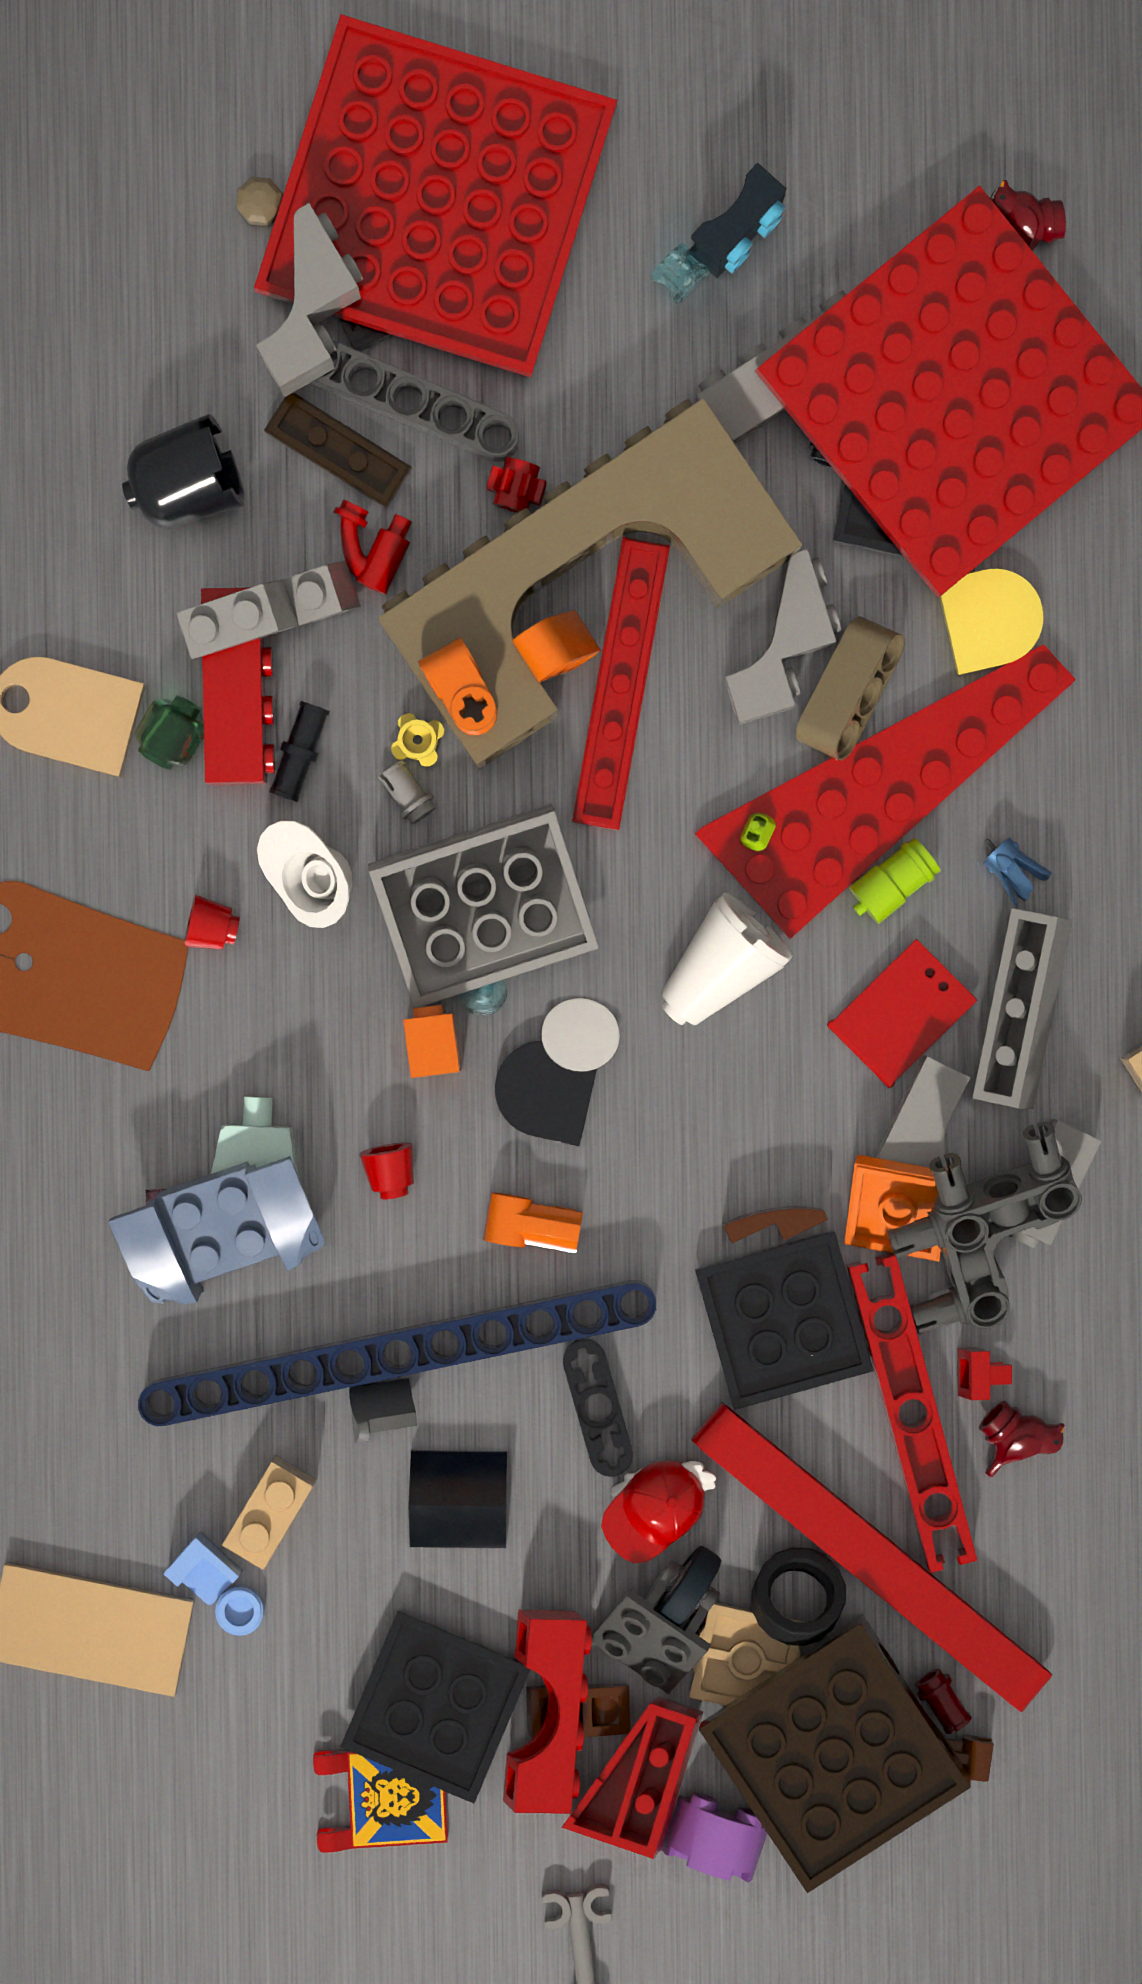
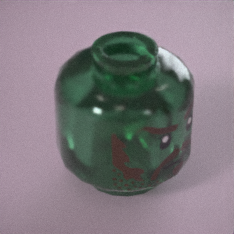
[135,695,204,770]

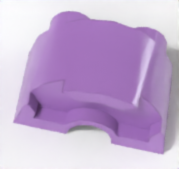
[661,1792,767,1882]

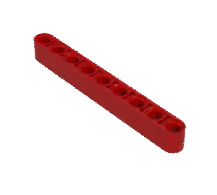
[691,1402,1053,1712]

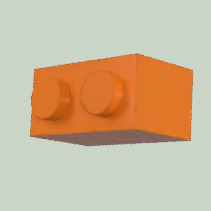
[403,1005,462,1078]

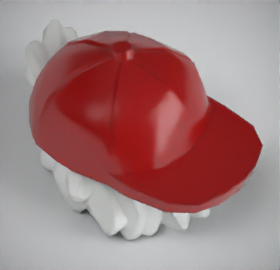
[601,1460,716,1564]

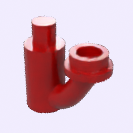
[333,500,412,595]

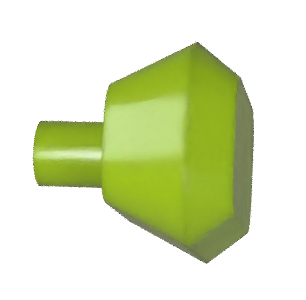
[740,812,776,851]

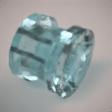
[650,242,711,305]

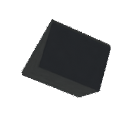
[408,1450,507,1549]

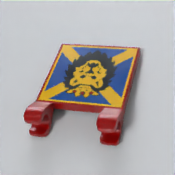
[313,1750,448,1853]

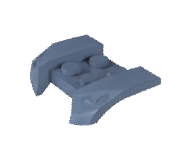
[108,1156,325,1304]

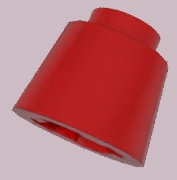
[184,894,240,950]
[359,1142,414,1200]

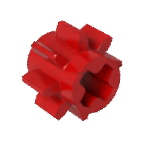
[486,457,547,513]

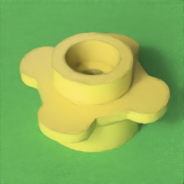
[391,713,444,767]

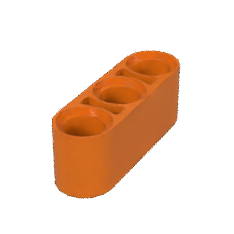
[512,610,601,683]

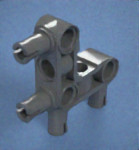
[887,1121,1082,1335]

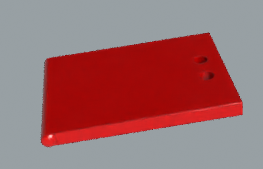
[827,938,978,1088]

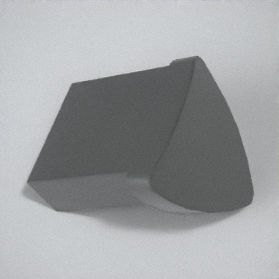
[349,1378,417,1444]

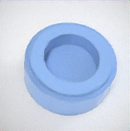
[215,1585,265,1636]

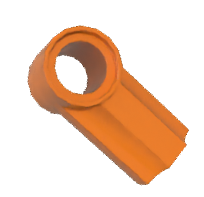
[483,1192,583,1253]

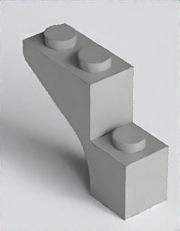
[256,203,363,397]
[724,549,841,726]
[176,561,361,660]

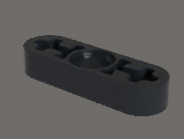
[563,1338,633,1477]

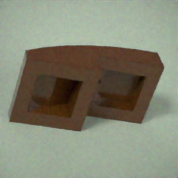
[722,1206,828,1243]
[526,1684,630,1738]

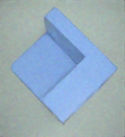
[164,1532,243,1605]

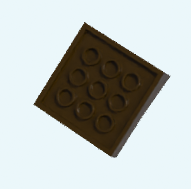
[699,1614,971,1893]

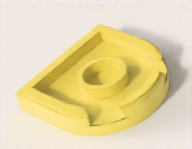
[940,569,1043,676]

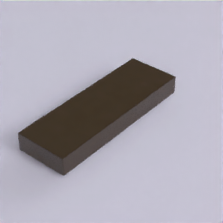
[264,392,412,509]

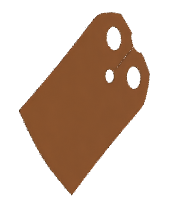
[0,881,188,1071]

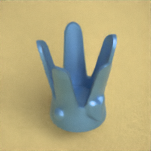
[983,837,1052,908]

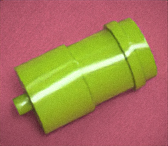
[849,837,941,924]

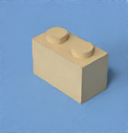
[222,1455,317,1570]

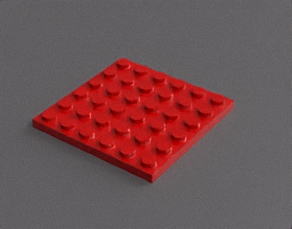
[254,14,618,378]
[755,185,1142,598]

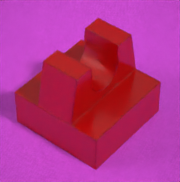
[957,1347,1012,1400]

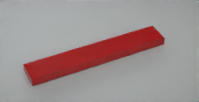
[572,537,670,831]

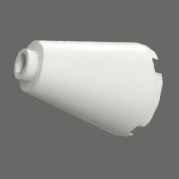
[661,892,793,1025]

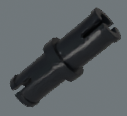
[269,701,330,802]

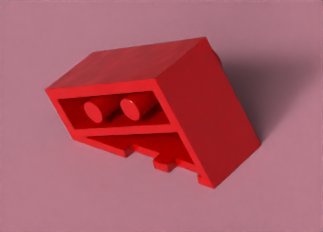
[561,1696,703,1859]

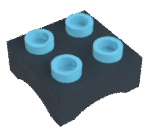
[689,162,787,278]

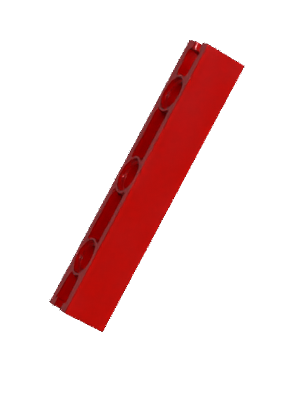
[846,1253,978,1573]

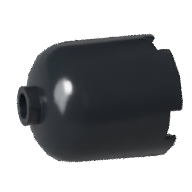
[122,414,244,529]

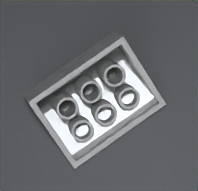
[368,804,599,1008]

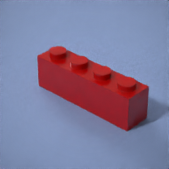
[201,587,275,785]

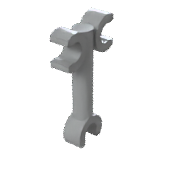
[542,1884,612,1984]

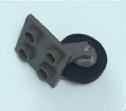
[592,1546,722,1694]

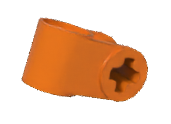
[417,637,497,736]

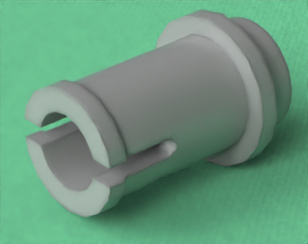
[378,760,436,825]

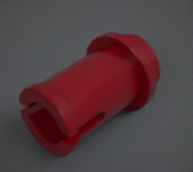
[916,1669,972,1734]

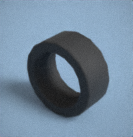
[751,1547,846,1646]

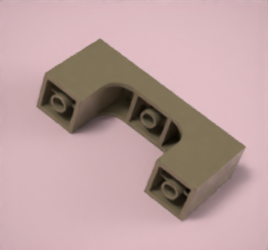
[378,398,802,770]

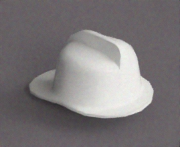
[257,820,353,928]

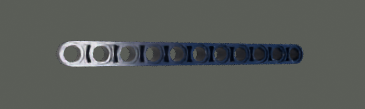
[138,1280,656,1426]

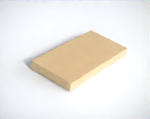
[0,1562,195,1697]

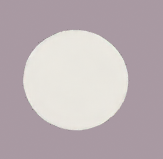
[541,998,620,1071]

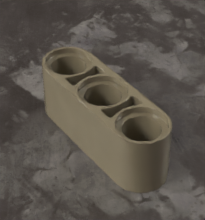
[796,616,905,761]

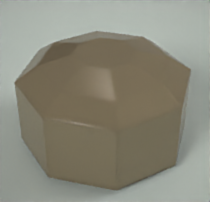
[236,177,283,226]

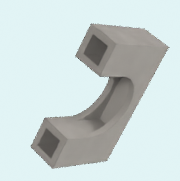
[874,1055,1102,1249]

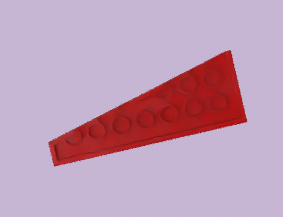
[694,644,1076,939]

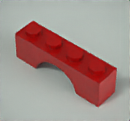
[503,1609,592,1814]

